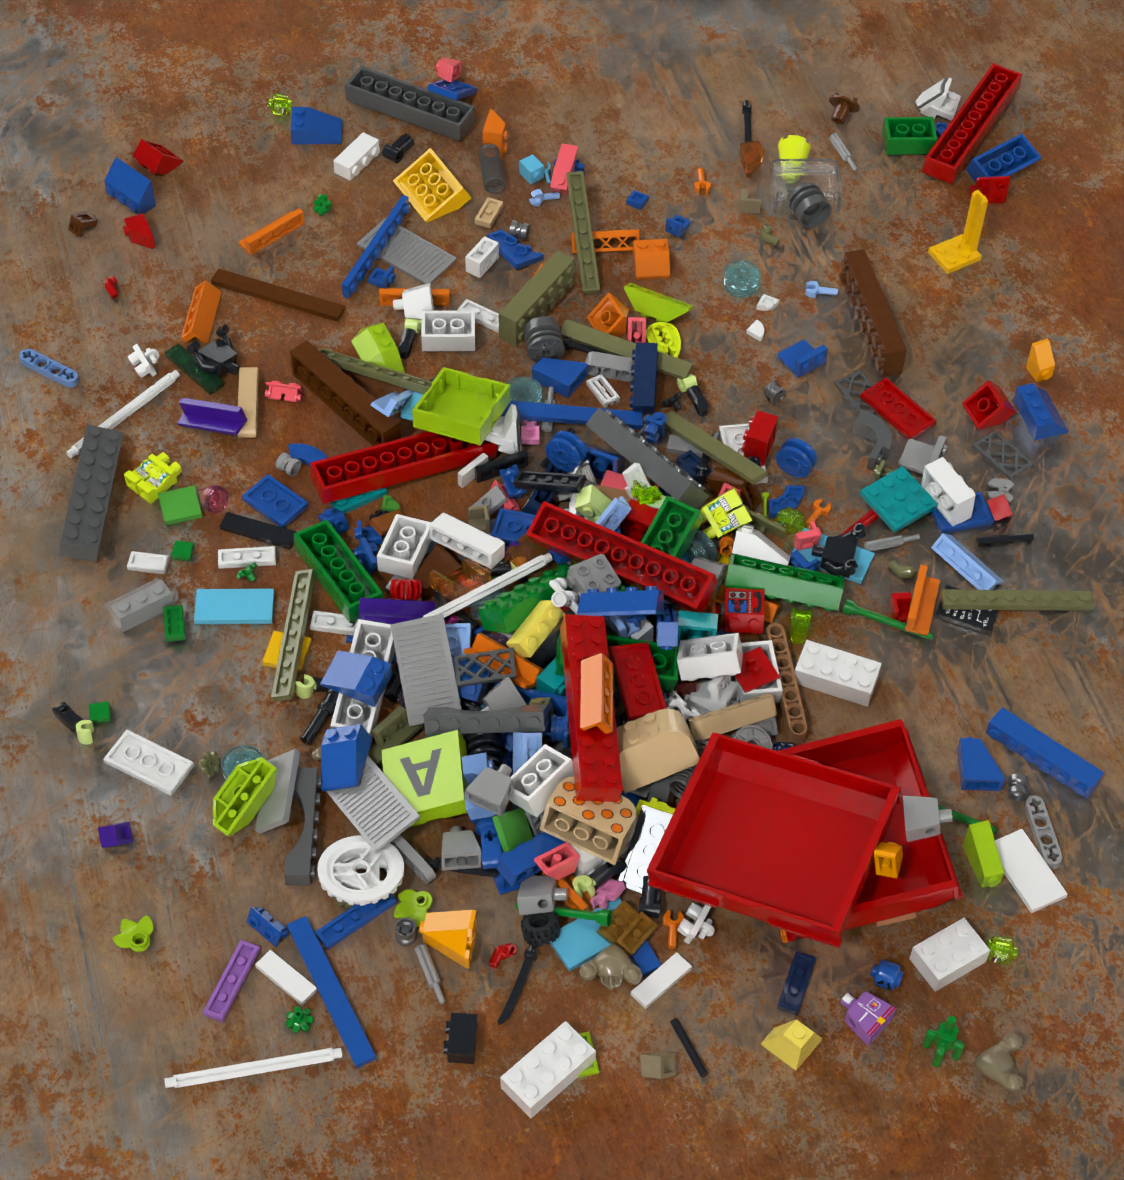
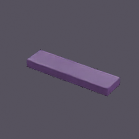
[203,940,261,1023]

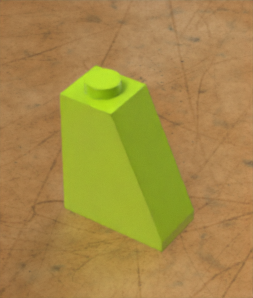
[963,820,1004,888]

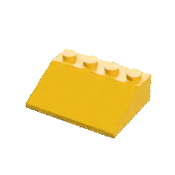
[393,148,472,223]

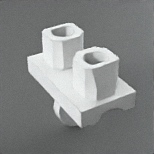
[128,344,159,378]
[677,902,715,944]

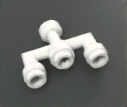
[549,578,578,615]

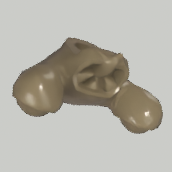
[579,944,642,990]
[974,1033,1023,1093]

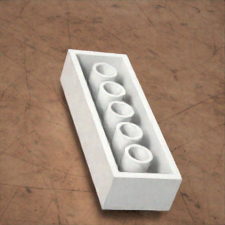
[330,619,395,738]

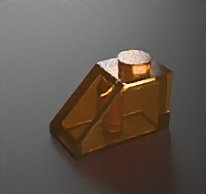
[739,141,765,178]

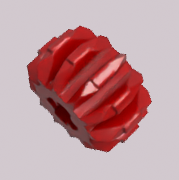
[390,578,422,600]

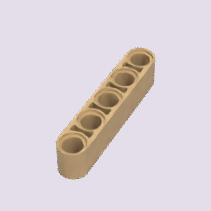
[238,367,259,438]
[689,694,777,741]

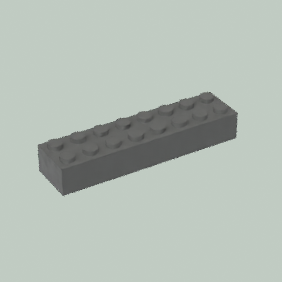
[345,66,475,141]
[586,408,709,510]
[58,424,124,562]

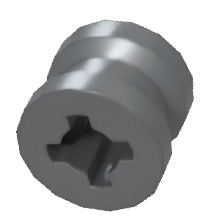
[763,381,786,404]

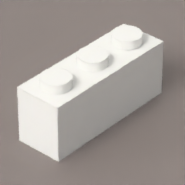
[333,132,380,181]

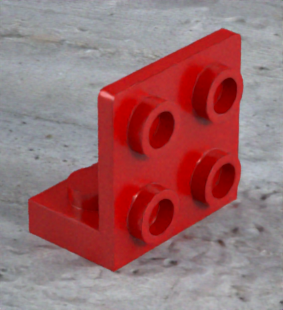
[969,176,1011,204]

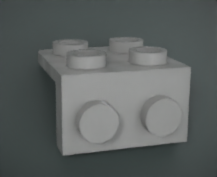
[898,435,948,474]
[566,554,621,603]

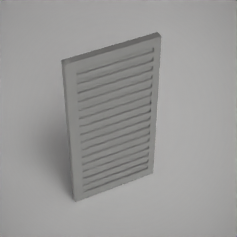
[356,218,457,284]
[390,614,462,727]
[326,755,421,853]

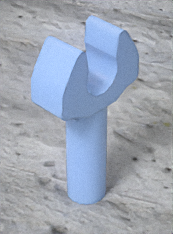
[529,189,560,206]
[805,281,838,298]

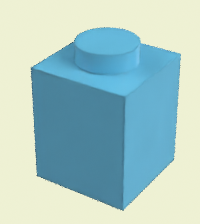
[519,154,544,184]

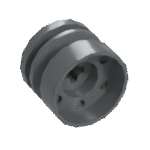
[787,182,832,228]
[523,316,564,363]

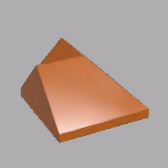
[586,292,629,337]

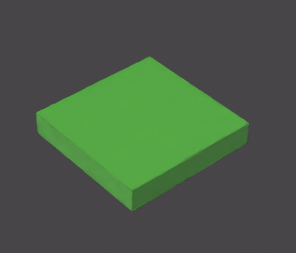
[158,485,203,525]
[492,808,533,852]

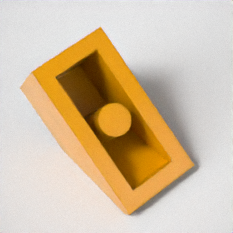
[1026,338,1055,382]
[874,842,903,878]

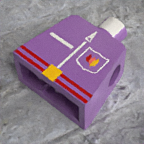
[840,992,896,1046]

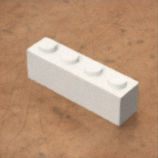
[429,512,505,569]

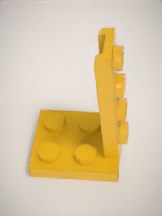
[928,190,988,274]

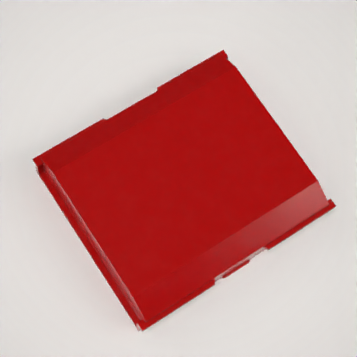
[778,719,963,942]
[647,732,903,948]

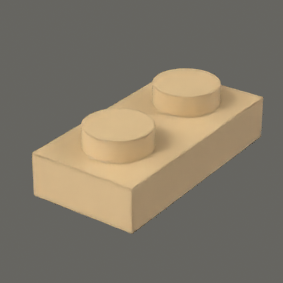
[475,197,503,228]

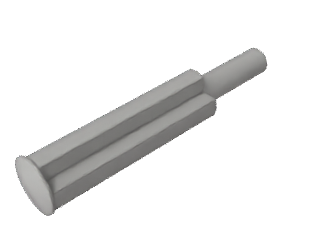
[829,133,857,171]
[541,386,555,432]
[864,534,920,551]
[414,944,446,1004]

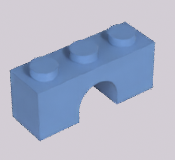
[462,752,495,820]

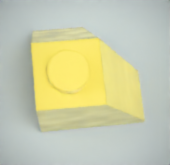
[761,1019,822,1071]

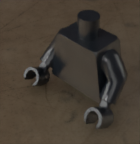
[187,324,240,377]
[811,523,866,578]

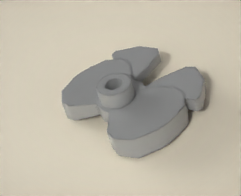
[988,478,1013,504]

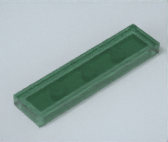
[165,343,224,395]

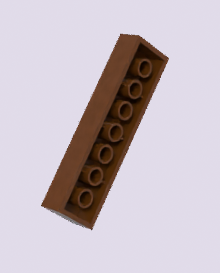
[839,249,907,377]
[290,340,402,446]

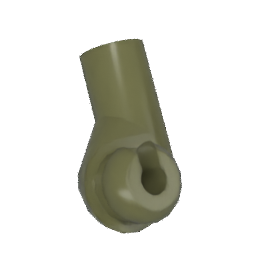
[760,224,780,247]
[888,560,917,578]

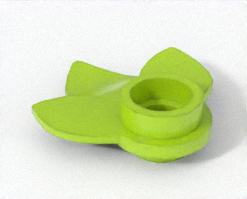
[394,889,433,928]
[113,915,154,952]

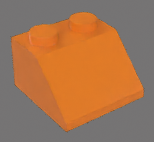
[482,109,508,159]
[632,239,670,280]

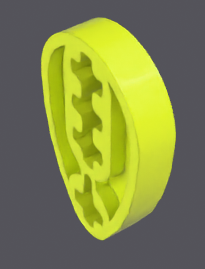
[646,322,681,358]

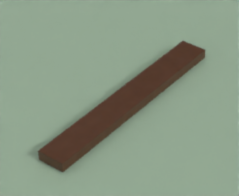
[211,268,345,322]

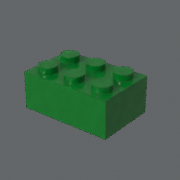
[882,117,937,155]

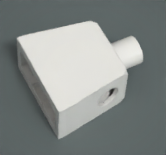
[393,283,434,319]

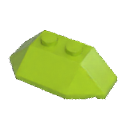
[624,283,694,322]
[351,323,405,373]
[213,757,278,837]

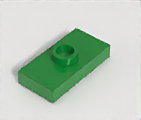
[163,605,186,642]

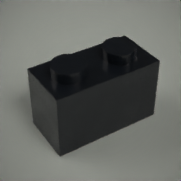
[443,1013,478,1064]

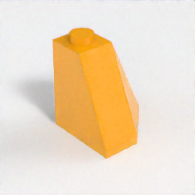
[419,910,477,968]

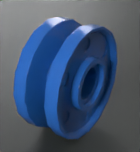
[545,431,587,472]
[776,438,818,478]

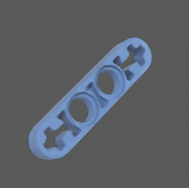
[19,349,79,388]

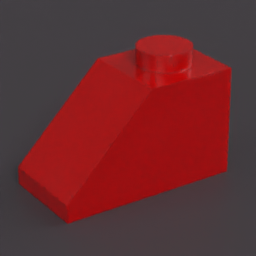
[122,213,155,249]

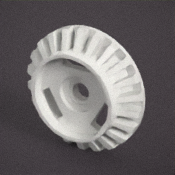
[317,835,404,906]

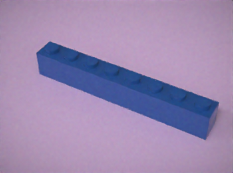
[497,790,642,887]

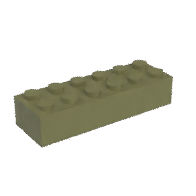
[498,250,576,346]

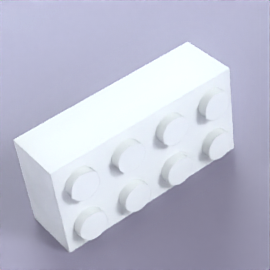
[795,640,882,707]
[500,1021,596,1118]

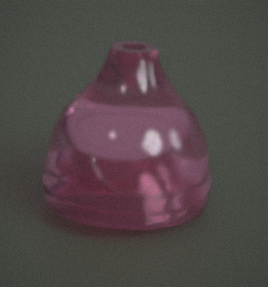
[198,485,229,514]

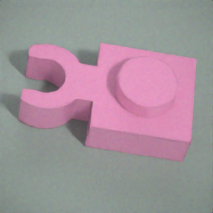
[521,420,540,444]
[590,879,626,910]

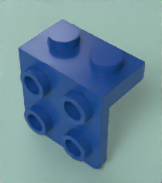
[778,340,828,378]

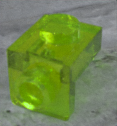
[631,480,662,504]

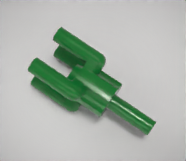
[922,1016,965,1068]

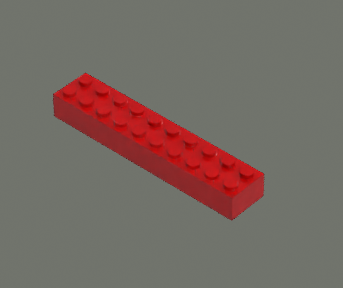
[922,63,1023,184]
[310,431,497,504]
[526,501,718,613]
[560,614,623,802]

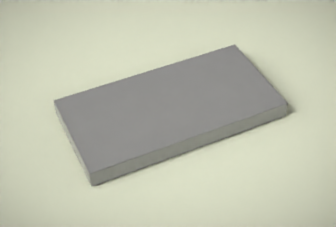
[255,749,300,834]

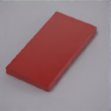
[860,378,937,440]
[609,642,667,721]

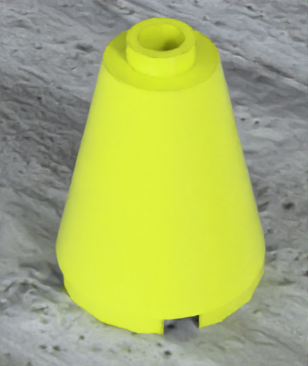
[778,135,811,184]

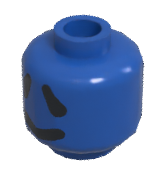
[870,959,903,991]

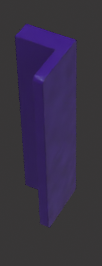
[177,398,248,435]
[358,598,435,624]

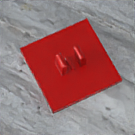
[734,647,780,693]

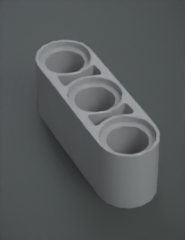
[585,351,635,382]

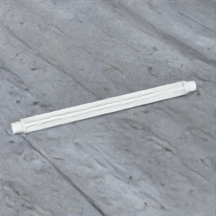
[66,370,180,458]
[423,553,553,618]
[164,1048,343,1088]

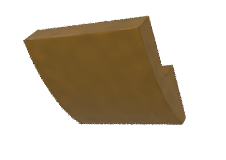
[596,900,658,956]

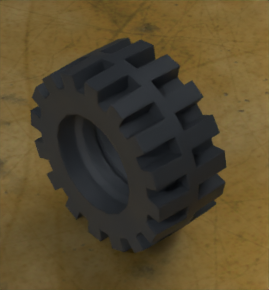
[521,912,560,946]

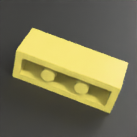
[506,600,565,657]

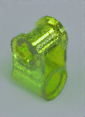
[790,607,811,645]

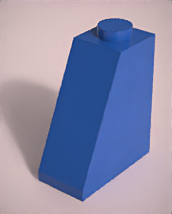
[531,358,588,398]
[957,737,1005,791]

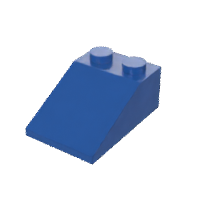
[291,107,342,144]
[320,651,392,707]
[321,724,372,792]

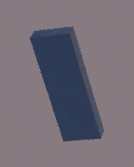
[777,951,816,1016]

